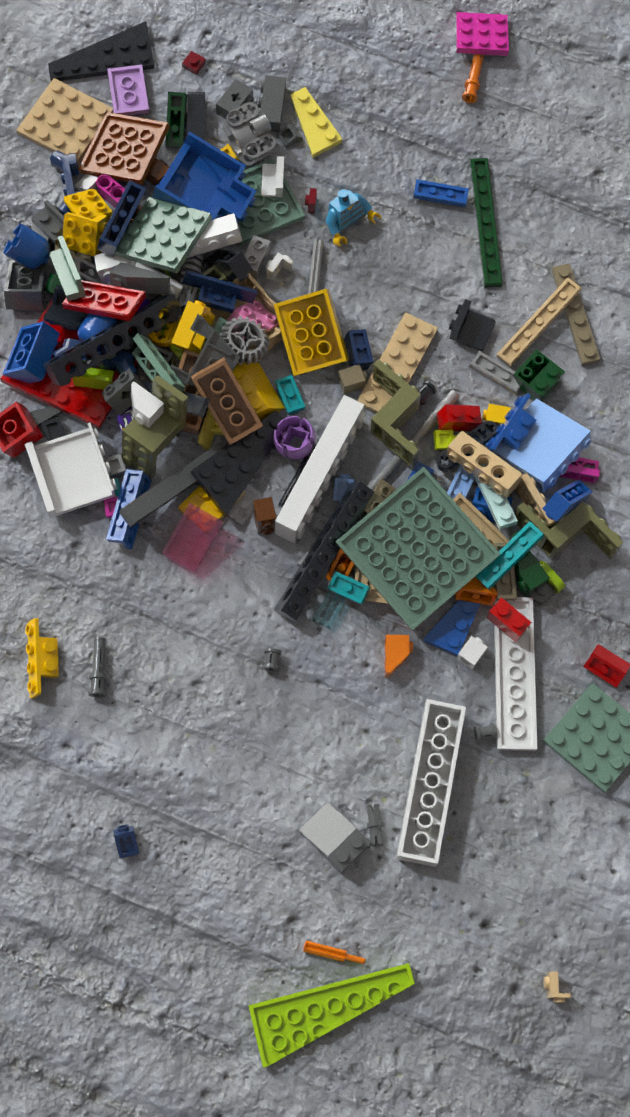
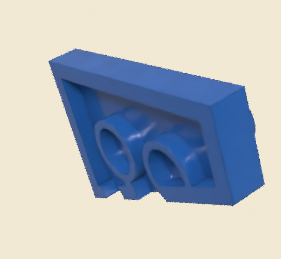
[422,600,480,656]

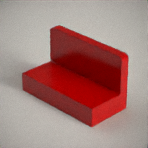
[583,644,630,688]

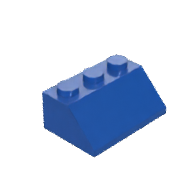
[2,321,60,383]

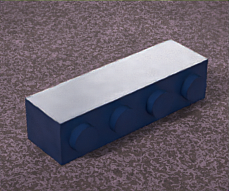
[97,180,146,257]

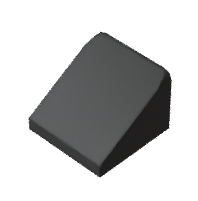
[277,123,303,148]

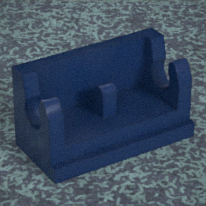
[344,329,374,370]

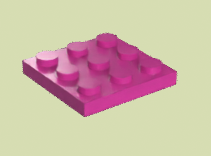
[456,12,509,56]

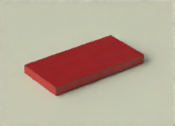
[62,280,146,321]

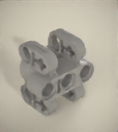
[223,102,276,167]

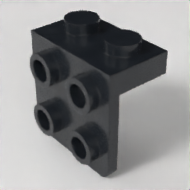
[43,285,88,330]
[449,299,496,351]

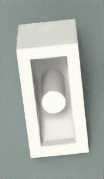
[131,382,164,428]

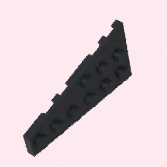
[48,21,154,81]
[190,411,283,517]

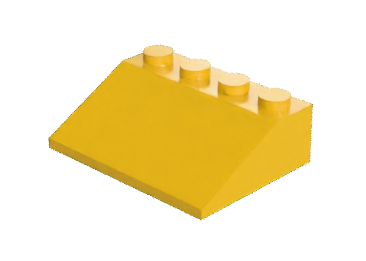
[273,289,349,376]

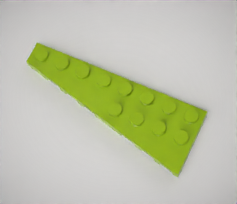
[248,963,415,1068]

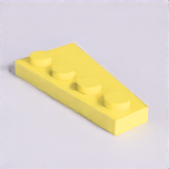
[290,87,342,158]

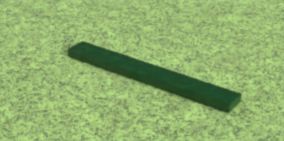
[470,158,503,288]

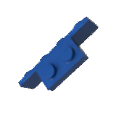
[486,393,537,452]

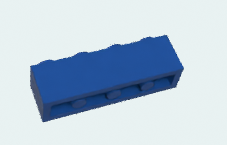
[542,480,593,522]

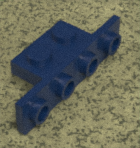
[182,270,258,313]

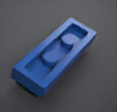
[413,179,469,207]

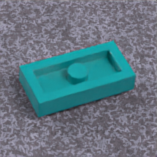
[275,375,305,415]
[327,571,371,605]

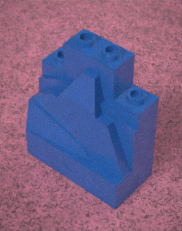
[151,131,256,223]

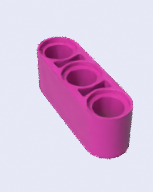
[96,175,125,208]

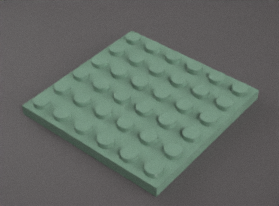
[335,467,500,630]

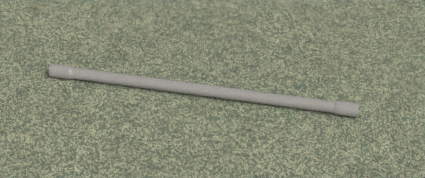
[297,390,460,567]

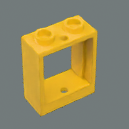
[171,300,215,354]

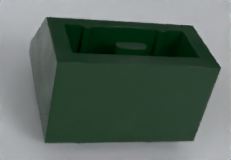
[513,349,565,402]

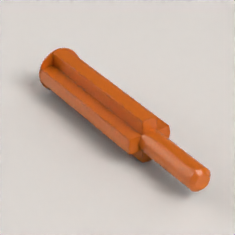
[303,940,366,964]

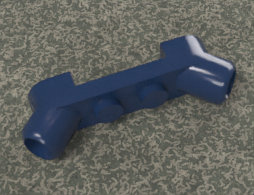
[50,150,82,216]
[53,338,138,376]

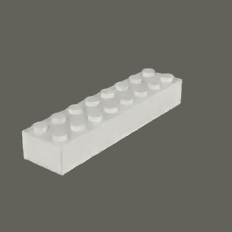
[275,395,366,544]
[396,699,466,867]

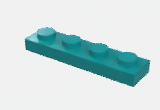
[475,521,544,590]

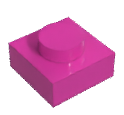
[104,497,118,519]

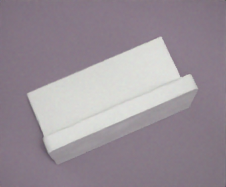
[261,156,284,198]

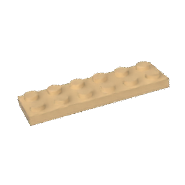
[357,312,438,413]

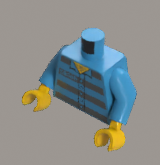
[326,189,381,247]

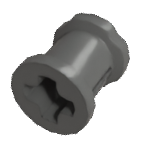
[262,648,282,672]
[474,723,497,743]

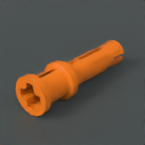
[462,54,484,103]

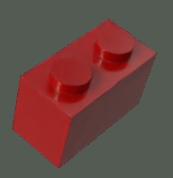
[437,404,482,432]
[486,597,532,642]

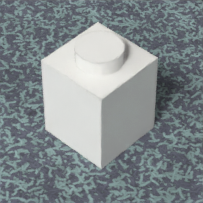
[456,636,487,670]

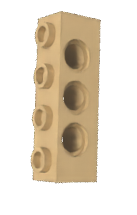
[447,431,522,498]

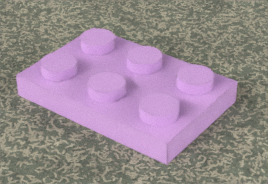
[107,65,149,116]

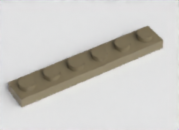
[551,264,600,366]

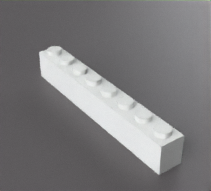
[94,214,242,283]

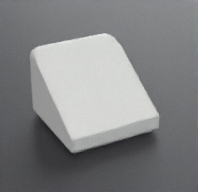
[75,174,97,191]

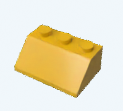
[233,363,285,420]

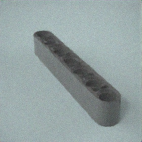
[119,442,224,528]

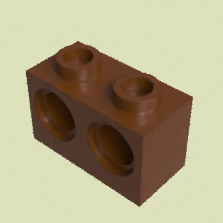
[253,497,277,535]

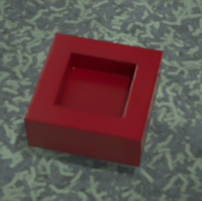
[182,51,206,75]
[305,188,317,213]

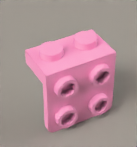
[228,300,279,344]

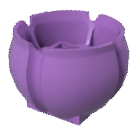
[273,416,317,460]

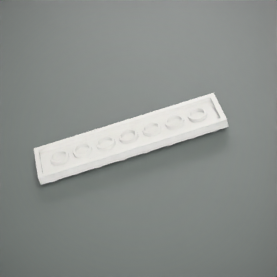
[494,597,537,751]

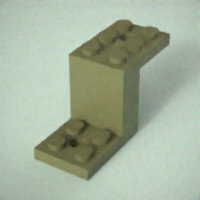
[370,359,421,468]
[121,375,188,479]
[515,502,623,560]

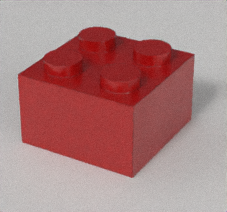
[0,401,43,458]

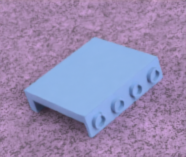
[493,398,591,492]

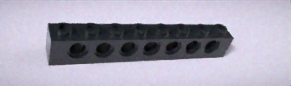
[43,294,183,386]
[274,481,375,621]

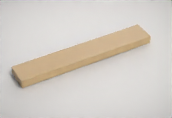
[496,278,582,368]

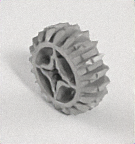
[220,316,269,366]

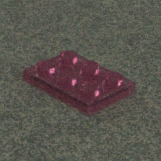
[162,503,224,572]

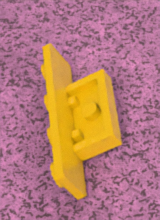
[25,618,59,698]

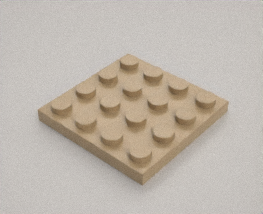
[16,78,114,163]

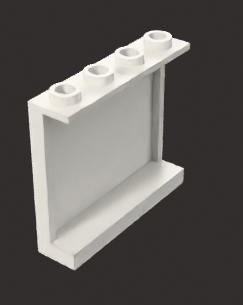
[25,423,117,518]

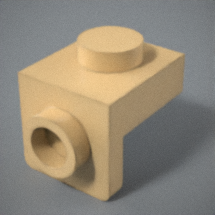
[543,972,571,1003]

